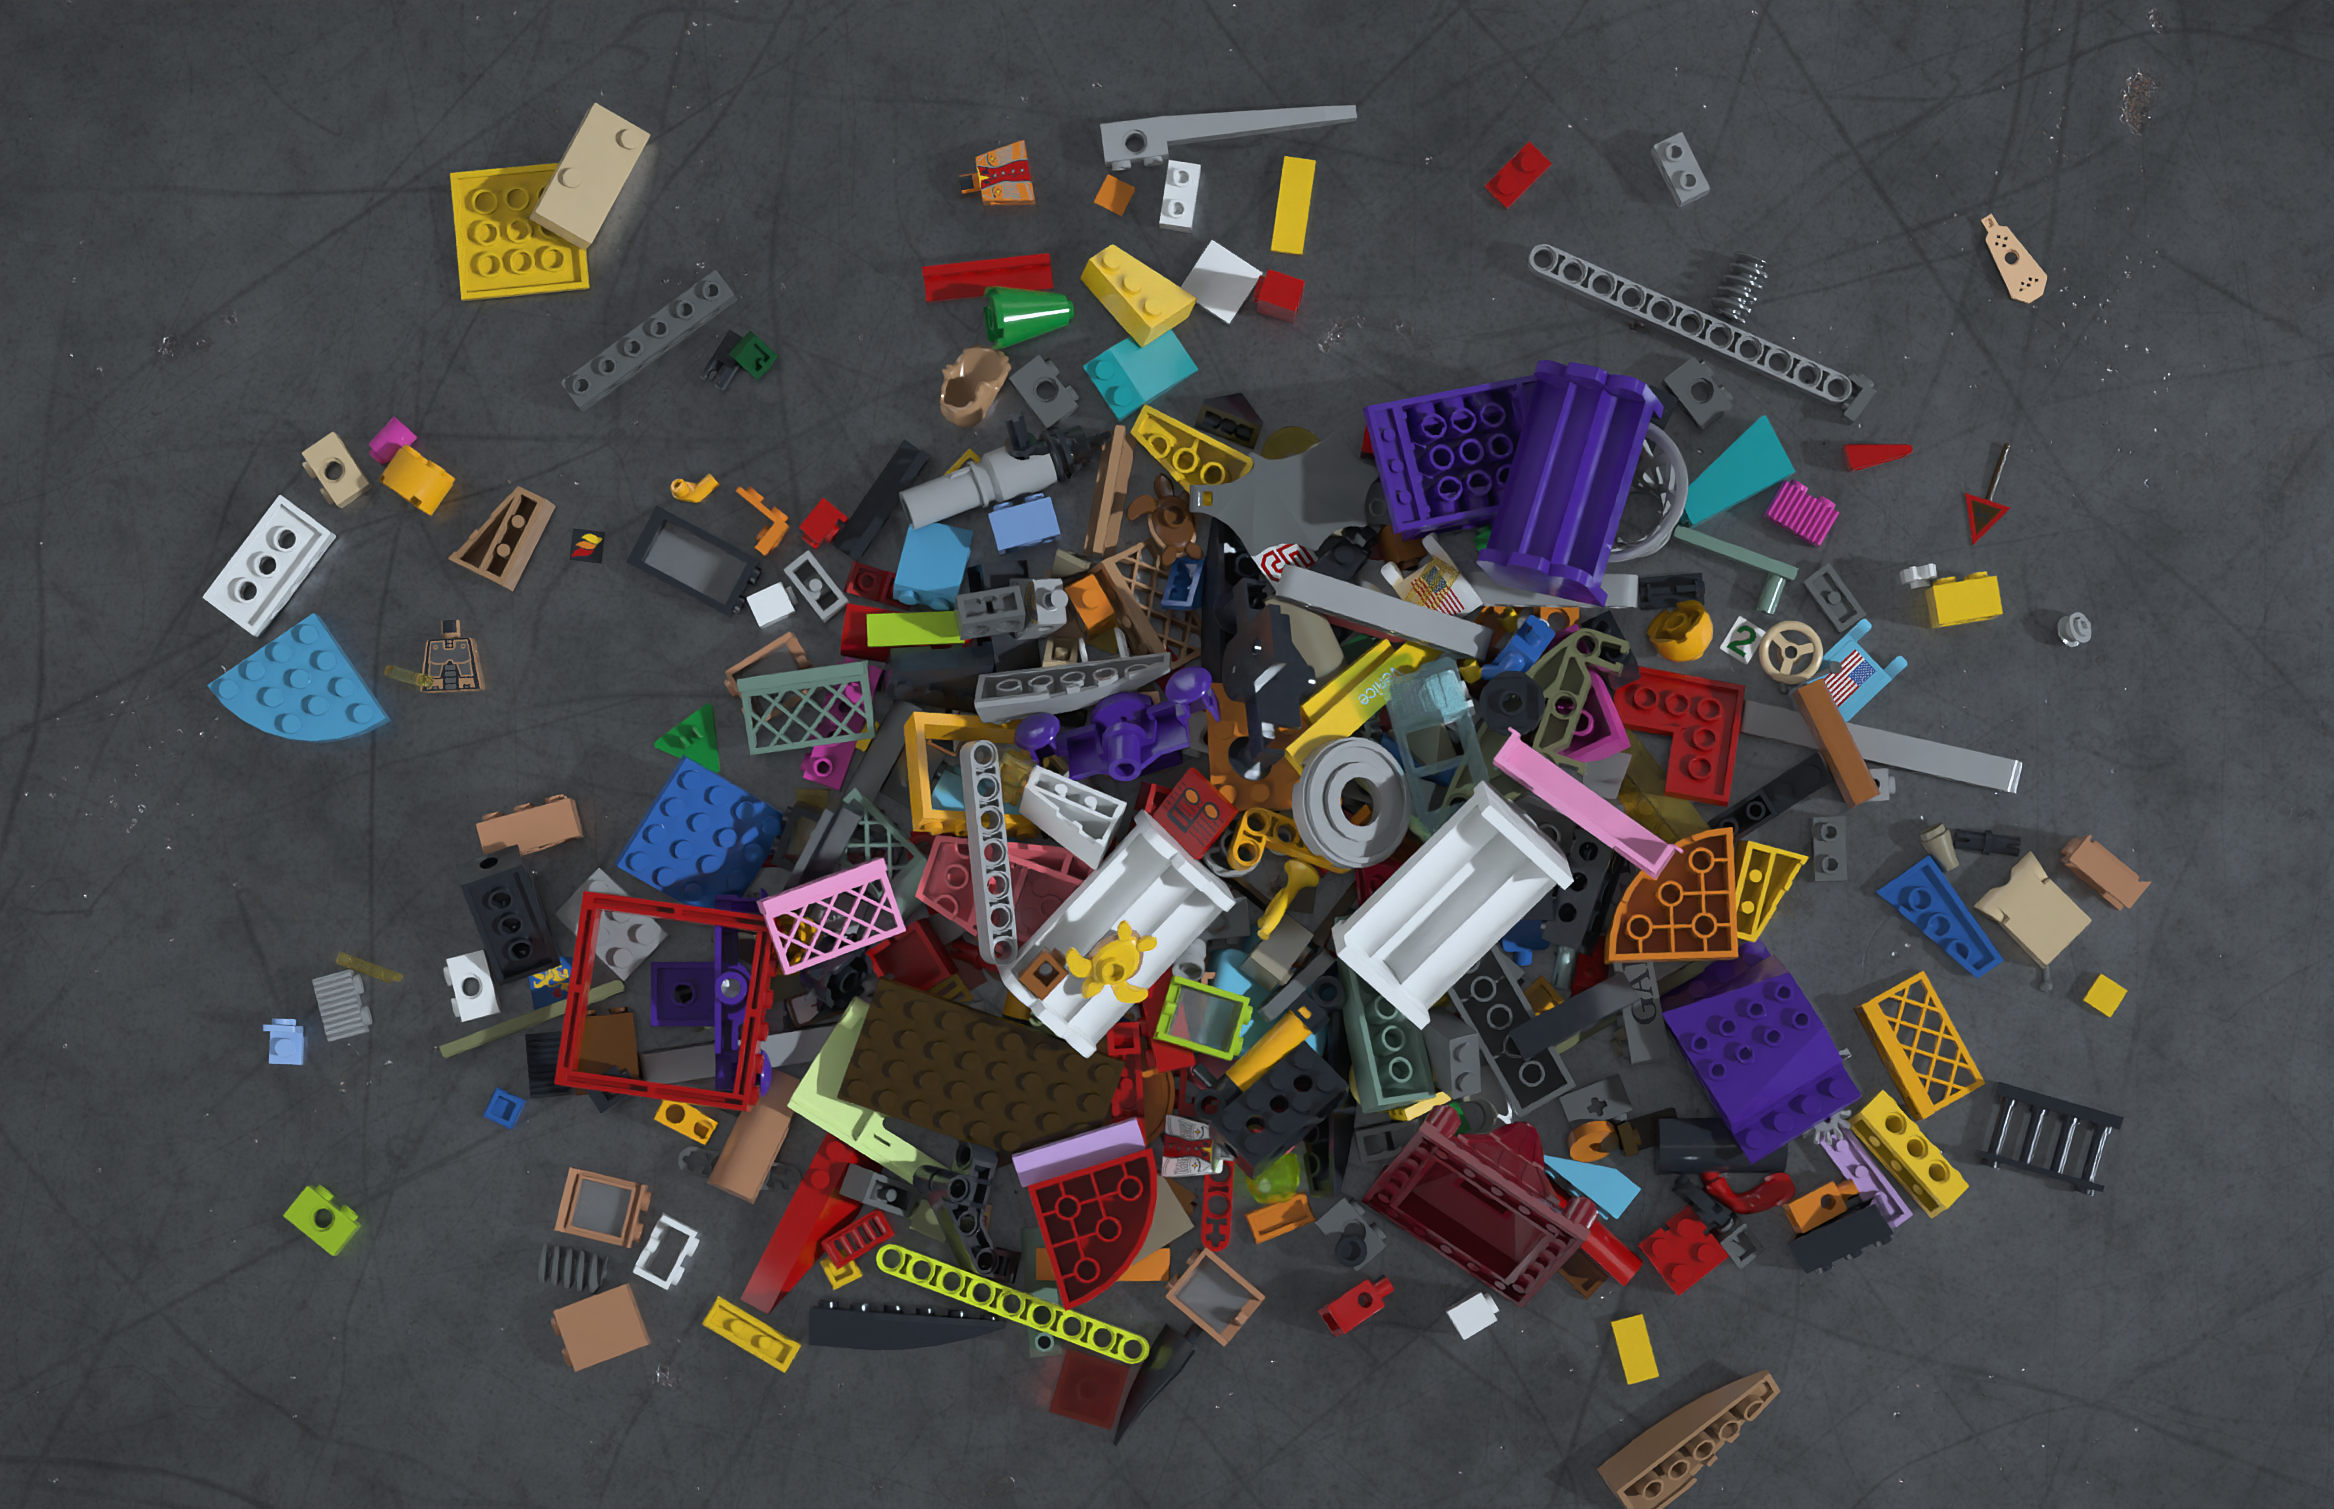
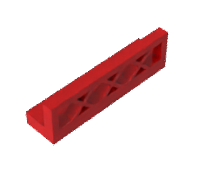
[922,253,1054,303]

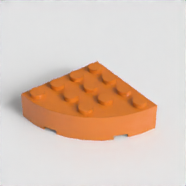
[1206,683,1342,813]
[1604,827,1738,964]

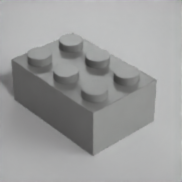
[554,868,672,982]

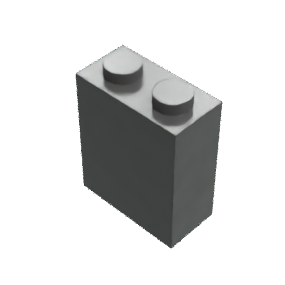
[1420,1006,1481,1100]

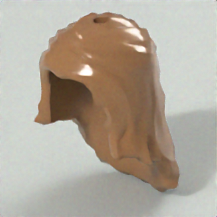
[940,344,1011,428]

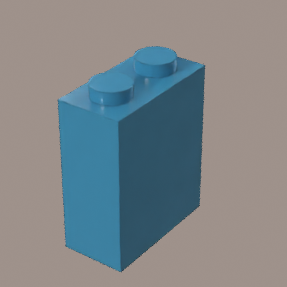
[893,522,974,612]

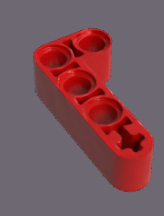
[1201,1129,1257,1252]

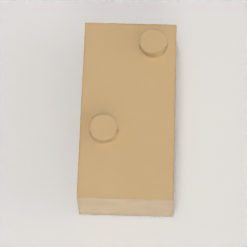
[529,103,651,250]

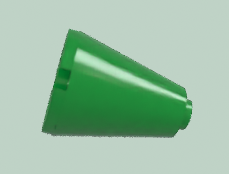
[983,285,1074,350]

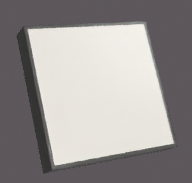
[1179,238,1265,327]

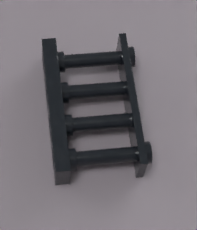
[1974,1082,2124,1196]

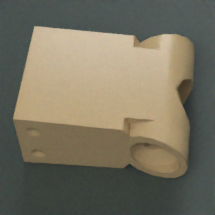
[1973,851,2092,969]

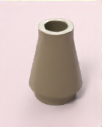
[1919,822,1959,873]

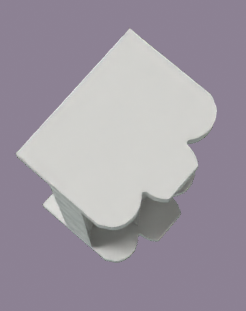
[1331,780,1574,1030]
[996,809,1236,1058]

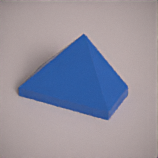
[1161,555,1206,611]

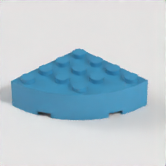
[207,613,391,743]

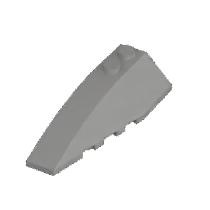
[974,652,1172,725]

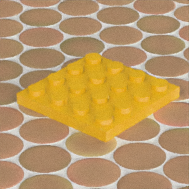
[450,163,590,301]

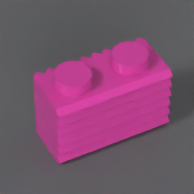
[1762,479,1839,548]

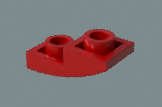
[843,561,911,611]

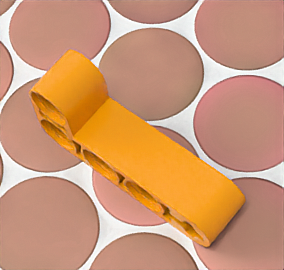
[1227,807,1352,874]

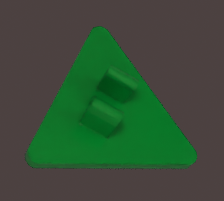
[654,703,720,773]

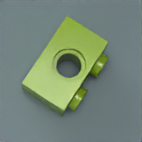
[283,1184,362,1256]

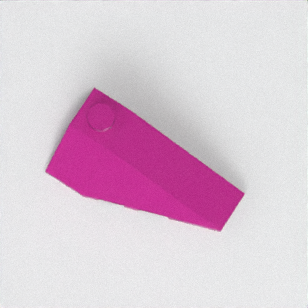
[1548,624,1631,763]

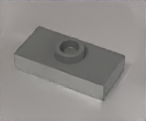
[1802,563,1866,634]

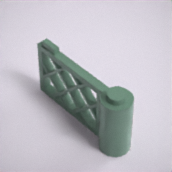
[810,788,928,924]

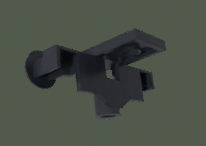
[1213,578,1316,781]

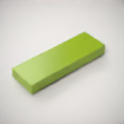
[867,611,965,647]

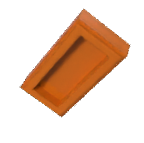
[1245,1190,1316,1244]

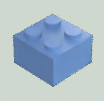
[988,493,1062,556]

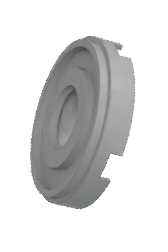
[1292,737,1412,869]

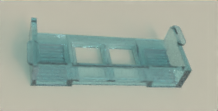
[1379,657,1491,843]

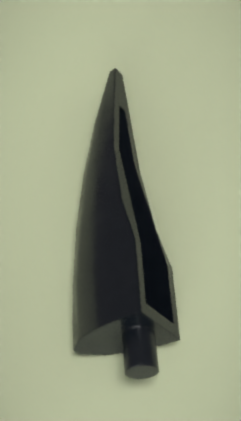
[1113,1323,1204,1446]

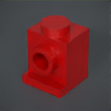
[799,498,849,550]

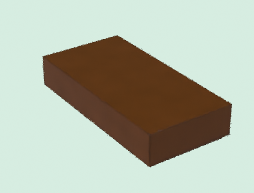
[1557,1248,1609,1300]

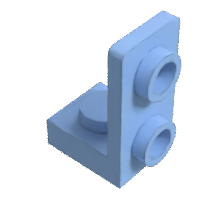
[263,1018,305,1065]

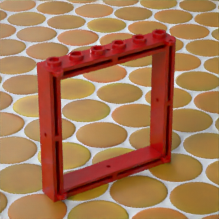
[554,891,783,1113]

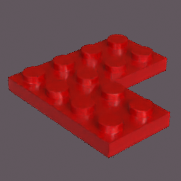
[1613,666,1746,807]

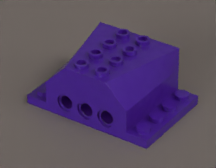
[1363,375,1537,542]
[1659,937,1862,1165]

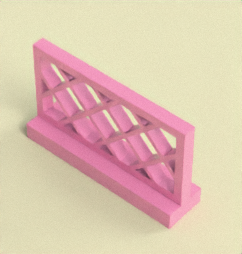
[756,857,906,975]

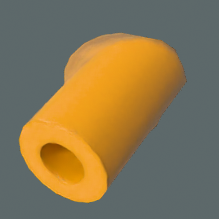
[670,473,719,503]

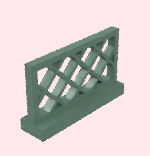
[736,660,877,755]

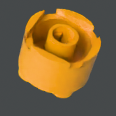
[378,444,455,516]

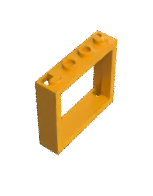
[904,712,1042,841]

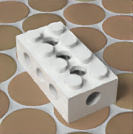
[202,495,336,638]

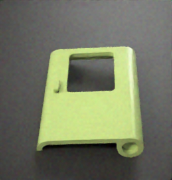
[787,996,950,1184]

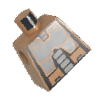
[420,620,485,693]

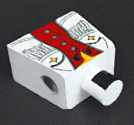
[1161,1115,1232,1177]

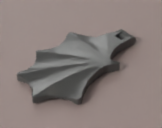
[1190,430,1379,556]

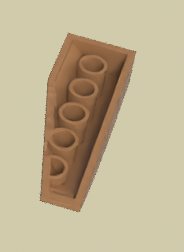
[1597,1369,1780,1509]

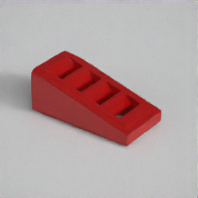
[1842,444,1913,473]
[820,1208,895,1270]

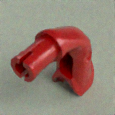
[1698,1172,1796,1215]

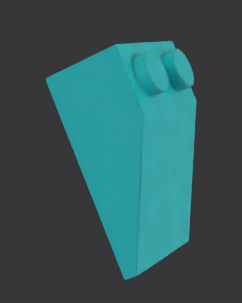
[1083,329,1198,423]

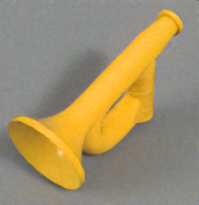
[1257,858,1320,940]

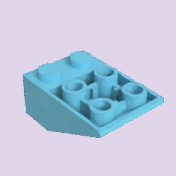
[1543,1155,1641,1220]

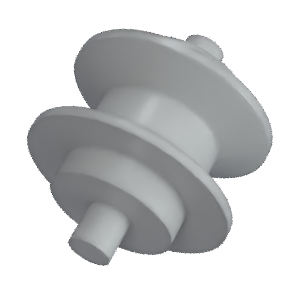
[2058,612,2092,647]

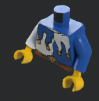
[1459,607,1556,683]

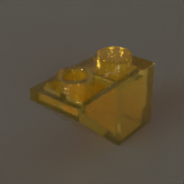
[999,748,1039,807]

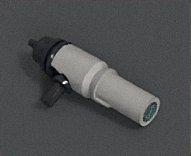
[899,411,1112,530]

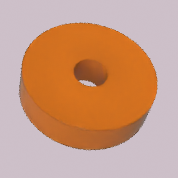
[1566,1121,1619,1162]

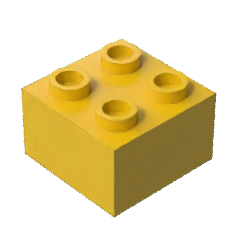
[1925,571,2003,629]

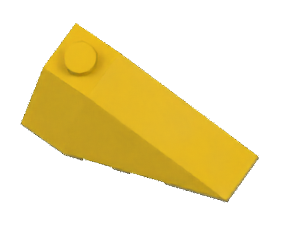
[1130,404,1253,506]

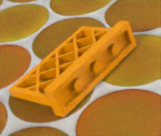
[1853,971,1986,1121]

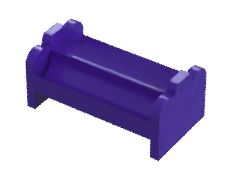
[1476,360,1664,607]

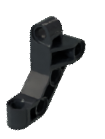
[912,1141,1022,1284]

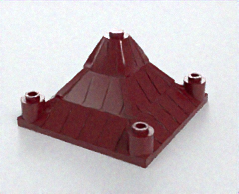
[1361,1104,1598,1309]

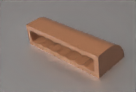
[707,1068,801,1204]

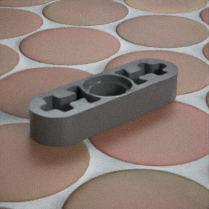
[1256,947,1335,1023]

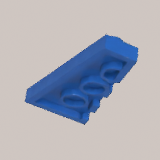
[1876,855,2004,979]

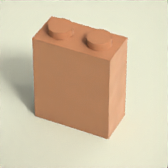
[551,1283,651,1372]

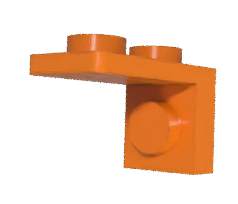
[735,486,791,558]

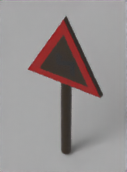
[1965,443,2011,545]

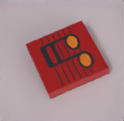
[1152,767,1239,860]

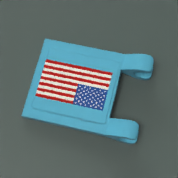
[1807,619,1908,722]

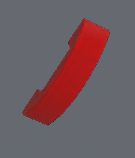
[1107,1021,1147,1149]

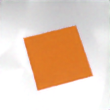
[1094,174,1136,216]

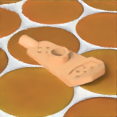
[1981,214,2048,304]

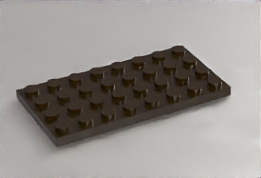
[837,976,1125,1158]

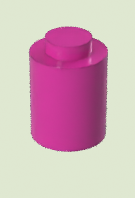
[368,416,418,466]

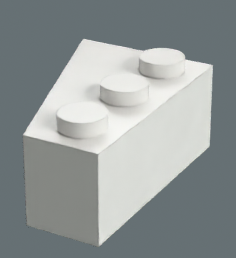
[1019,765,1127,871]

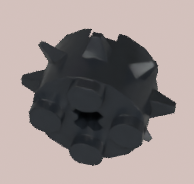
[798,933,873,1012]

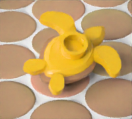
[1065,920,1157,1003]

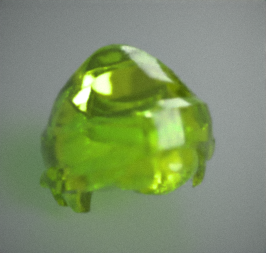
[1245,1151,1301,1204]

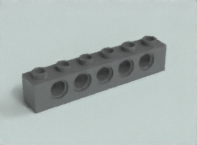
[560,269,737,412]

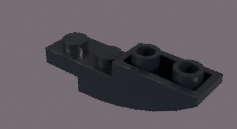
[1707,752,1834,844]

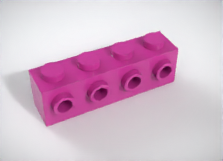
[800,657,883,792]

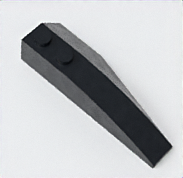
[1201,516,1267,683]
[1300,1009,1357,1198]

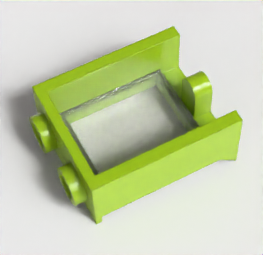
[1153,975,1253,1061]

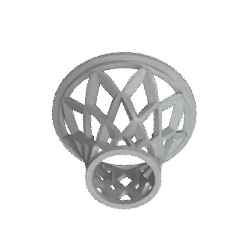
[1608,423,1688,563]

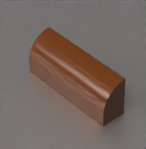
[1792,678,1881,810]

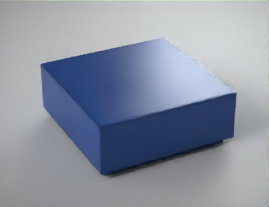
[483,1087,526,1130]

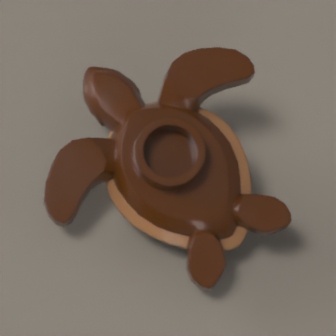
[1126,473,1204,567]

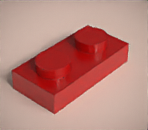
[1484,141,1552,210]

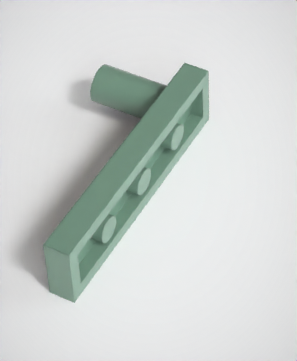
[1671,524,1798,615]
[1020,1227,1063,1358]

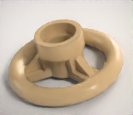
[1759,620,1823,684]

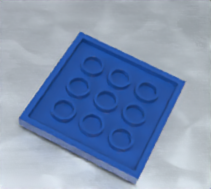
[614,754,786,909]

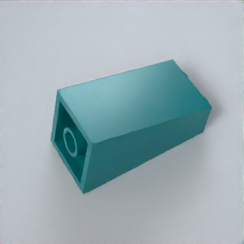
[1677,415,1796,529]

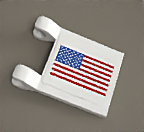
[1381,532,1483,619]

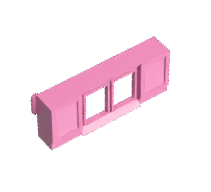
[1493,727,1684,880]

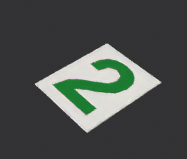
[1720,616,1766,665]

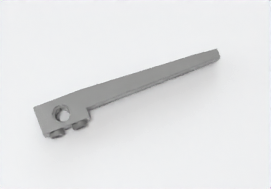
[1100,105,1357,171]

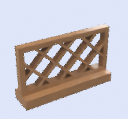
[1083,425,1137,560]
[1087,537,1201,683]

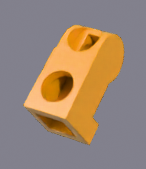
[653,1100,719,1145]

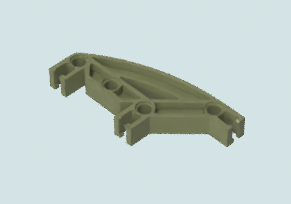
[1431,628,1630,837]

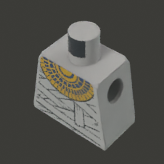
[1009,577,1068,639]

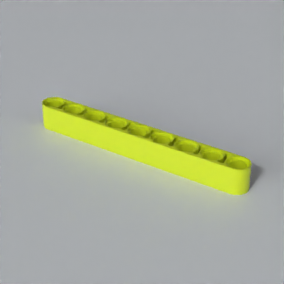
[876,1244,1149,1364]

